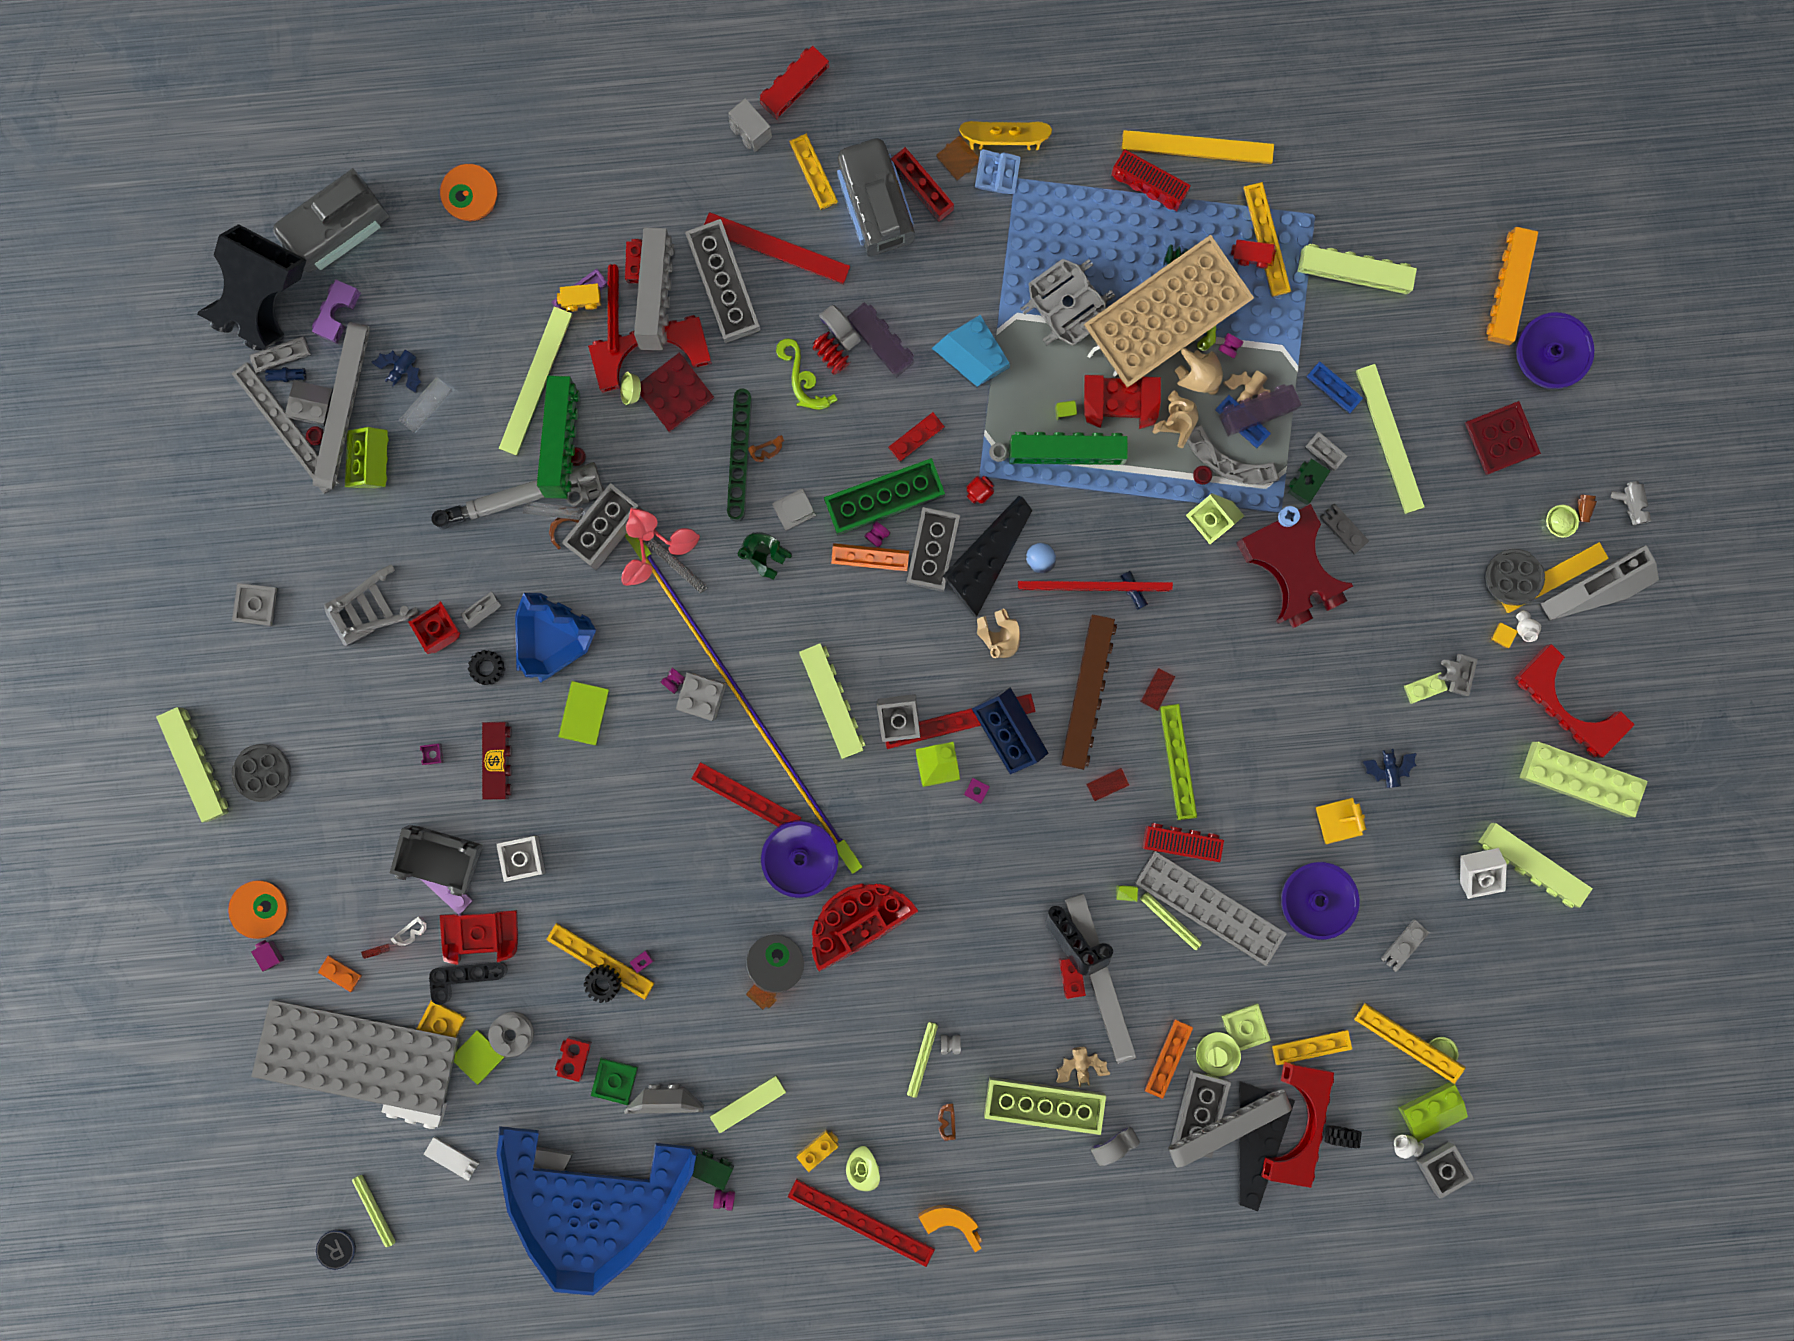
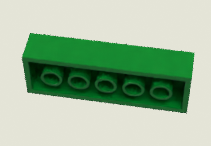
[537,376,580,499]
[1009,432,1128,465]
[824,458,945,536]

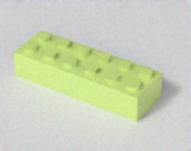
[1520,742,1648,817]
[984,1077,1106,1135]

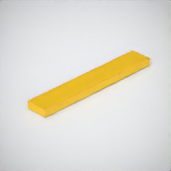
[1243,182,1291,297]
[1501,542,1609,614]
[546,923,655,1000]
[1354,1003,1466,1084]

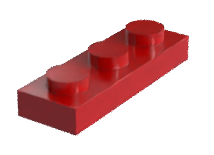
[888,412,945,462]

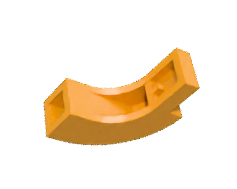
[918,1204,982,1252]

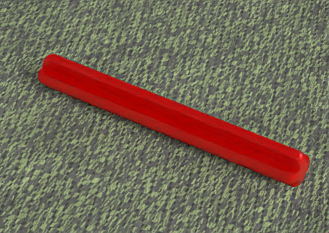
[607,264,619,353]

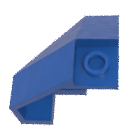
[515,593,596,683]

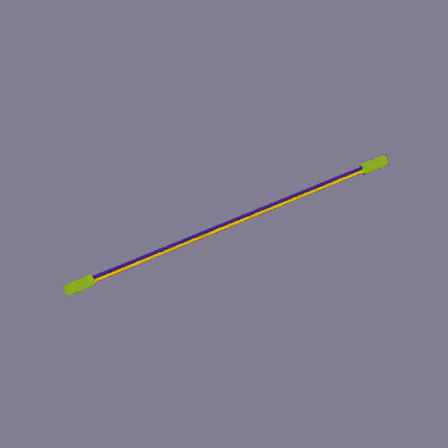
[625,533,863,874]

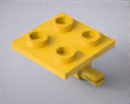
[1315,798,1367,844]

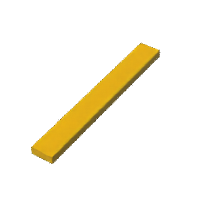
[1121,130,1274,164]

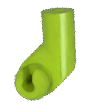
[1197,326,1216,351]

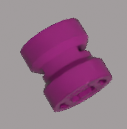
[1218,333,1244,359]
[864,521,891,548]
[660,667,685,694]
[713,1189,735,1211]

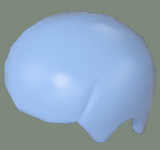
[1026,543,1056,573]

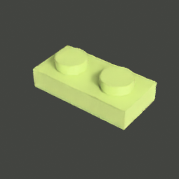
[1404,672,1448,704]

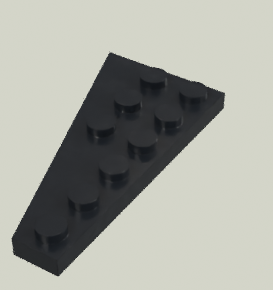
[943,496,1033,617]
[1238,1081,1295,1211]

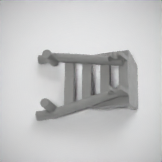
[324,564,419,646]

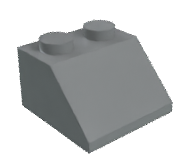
[285,380,332,426]
[877,694,920,742]

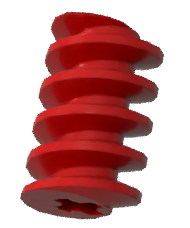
[812,331,851,375]

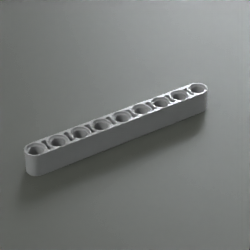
[313,322,370,490]
[1065,894,1136,1064]

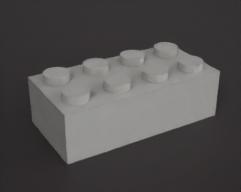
[562,483,643,570]
[906,507,960,592]
[1171,1070,1231,1158]

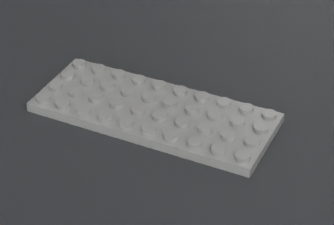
[251,1000,459,1116]

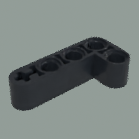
[1045,906,1113,976]
[429,961,508,1005]

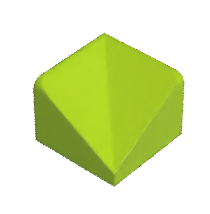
[1055,401,1077,420]
[1116,885,1138,902]

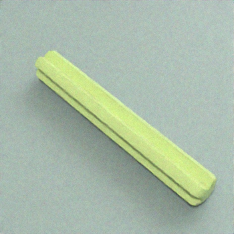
[1140,892,1202,950]
[907,1022,938,1098]
[352,1175,395,1248]

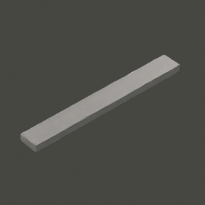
[232,362,340,494]

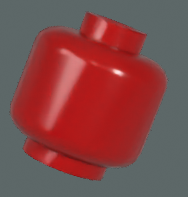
[966,475,995,504]

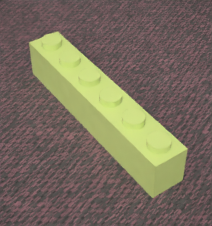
[1297,244,1417,294]
[799,643,866,759]
[156,707,228,823]
[1479,823,1593,908]

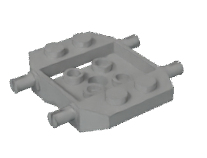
[1020,259,1115,346]

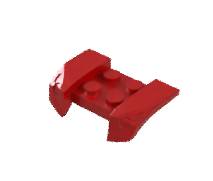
[1084,375,1161,429]
[440,910,518,965]

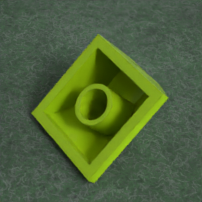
[915,742,960,787]

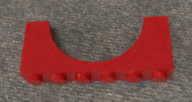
[588,315,712,393]
[1515,644,1635,758]
[1261,1062,1334,1188]

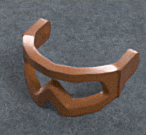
[748,435,784,462]
[549,515,579,550]
[938,1104,956,1141]

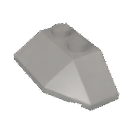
[625,1083,704,1114]

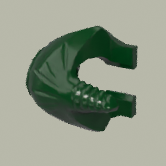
[737,532,792,580]

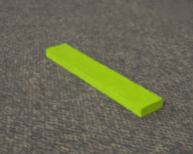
[1160,704,1197,821]

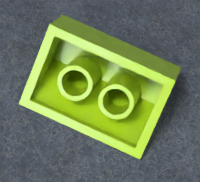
[345,427,389,488]
[1399,1082,1468,1142]

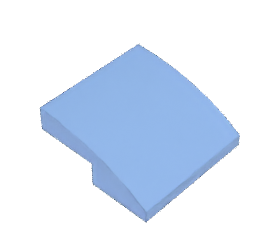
[975,149,1021,194]

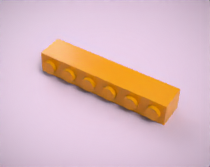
[1486,227,1538,345]

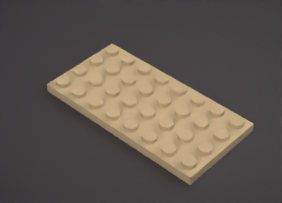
[1083,235,1254,387]

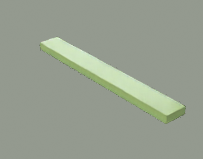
[499,307,573,456]
[1356,364,1424,514]

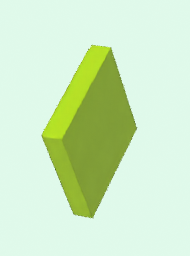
[454,1030,505,1085]

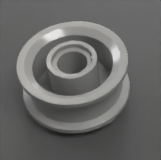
[488,1012,534,1057]

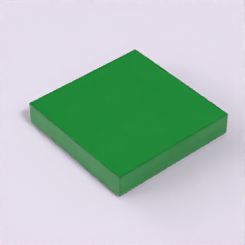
[591,1057,638,1105]

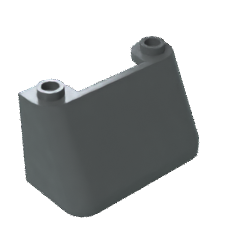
[390,825,483,896]

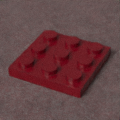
[640,352,714,433]
[1465,401,1541,475]

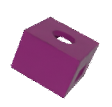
[420,744,444,765]
[964,778,990,804]
[630,950,655,973]

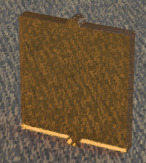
[936,135,979,181]

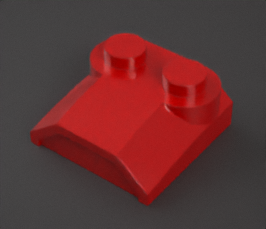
[408,601,461,654]

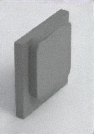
[772,488,816,531]

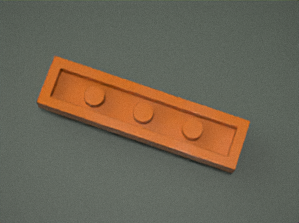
[831,543,909,571]
[1144,1019,1193,1099]

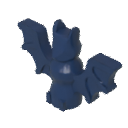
[371,350,422,393]
[1362,749,1417,788]

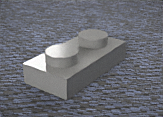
[1305,431,1347,471]
[461,591,501,629]

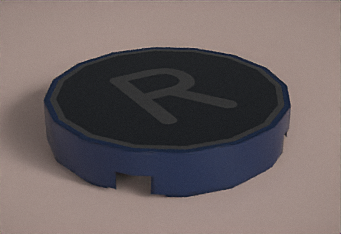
[316,1229,356,1270]

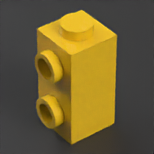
[557,283,602,312]
[796,1129,839,1172]

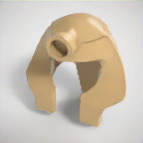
[1174,348,1223,395]
[1152,390,1199,448]
[977,609,1021,658]

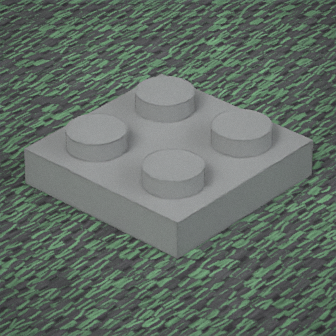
[232,583,277,626]

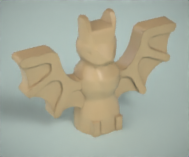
[1223,371,1272,415]
[1056,1047,1110,1087]

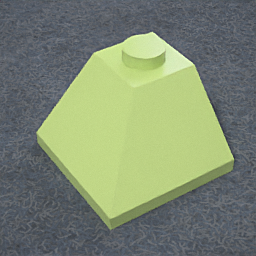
[1186,494,1244,544]

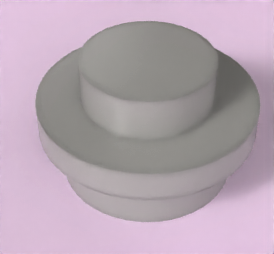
[989,443,1008,462]

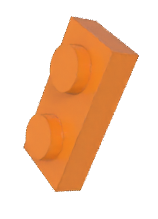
[318,955,362,992]

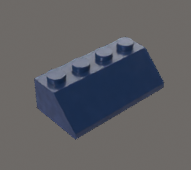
[972,687,1049,775]

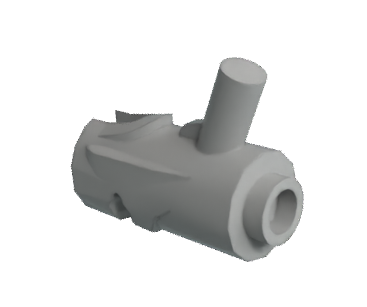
[1611,481,1651,525]

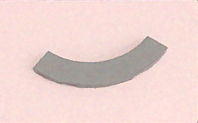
[1187,425,1279,485]

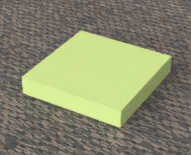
[1221,1003,1271,1051]

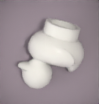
[1516,610,1541,642]
[1394,1135,1424,1159]

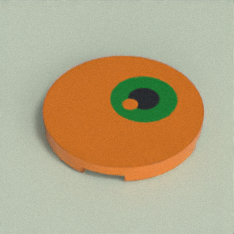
[440,164,498,222]
[228,880,288,939]

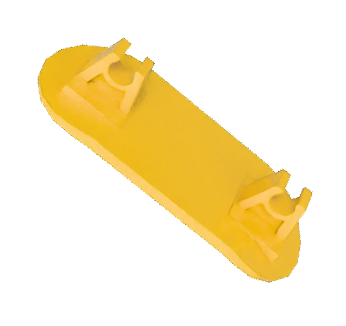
[959,121,1052,150]

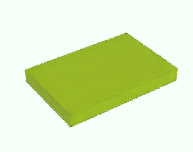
[558,681,609,746]

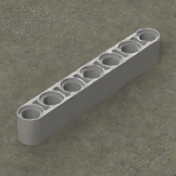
[1168,1090,1292,1167]

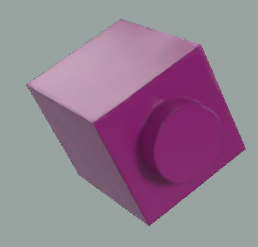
[251,940,284,972]

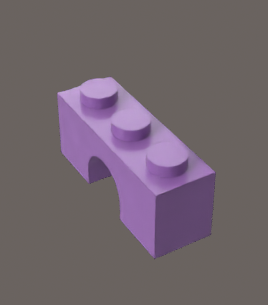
[312,279,361,344]

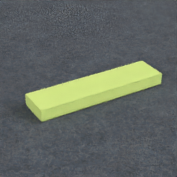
[710,1076,786,1133]

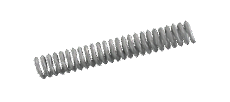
[645,537,707,593]

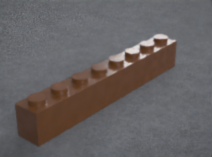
[1060,614,1117,770]

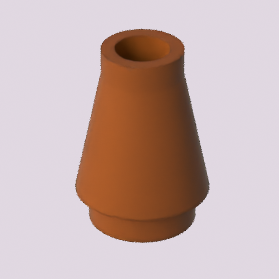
[1578,494,1597,522]

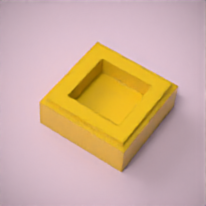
[1491,623,1517,649]

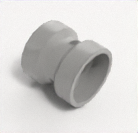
[941,1035,961,1055]

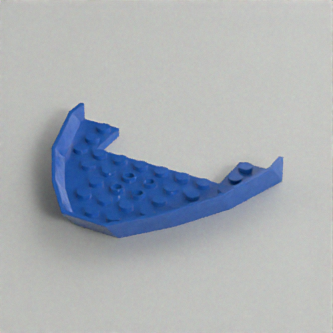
[496,1126,696,1296]

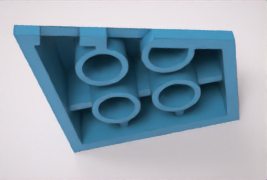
[932,315,1010,387]

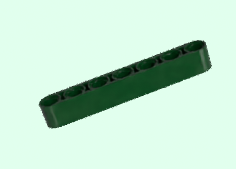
[727,388,752,522]

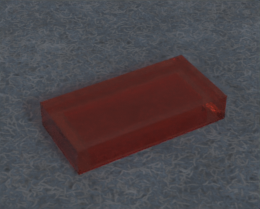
[1140,668,1175,711]
[1086,768,1129,801]
[361,944,390,959]

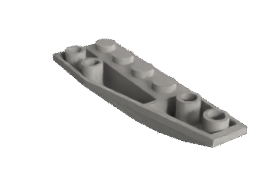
[1541,545,1659,620]

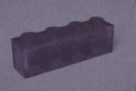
[847,302,914,378]
[1219,384,1301,437]

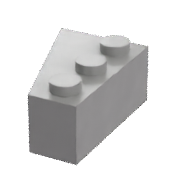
[533,1146,574,1171]

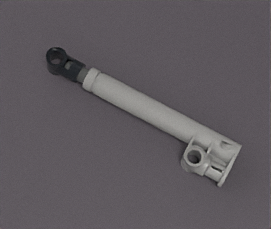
[431,462,604,529]

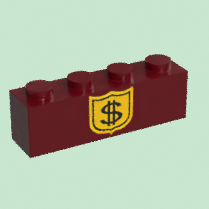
[482,722,512,800]

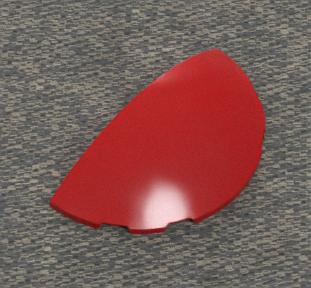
[812,883,919,972]

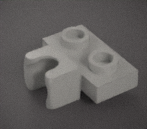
[1438,654,1478,696]

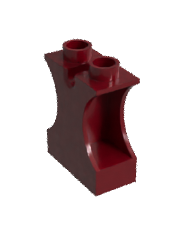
[1236,504,1353,628]

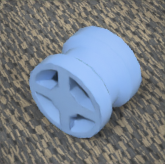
[1278,506,1300,527]

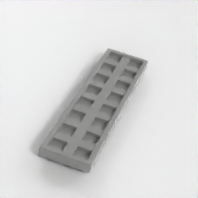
[1135,851,1287,966]

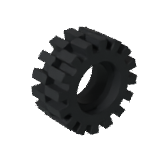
[468,650,505,685]
[584,965,622,1003]
[1325,1126,1362,1149]

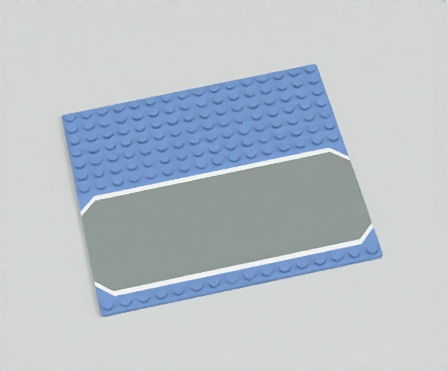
[980,178,1315,513]

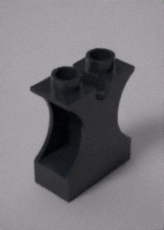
[197,224,307,350]

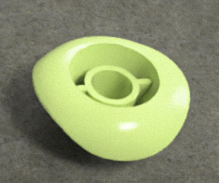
[1196,1032,1241,1077]
[846,1146,880,1191]

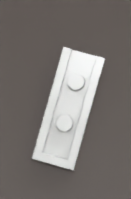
[423,1137,479,1181]

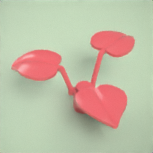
[621,508,700,586]

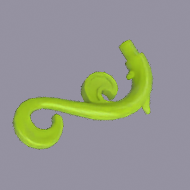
[776,338,838,410]

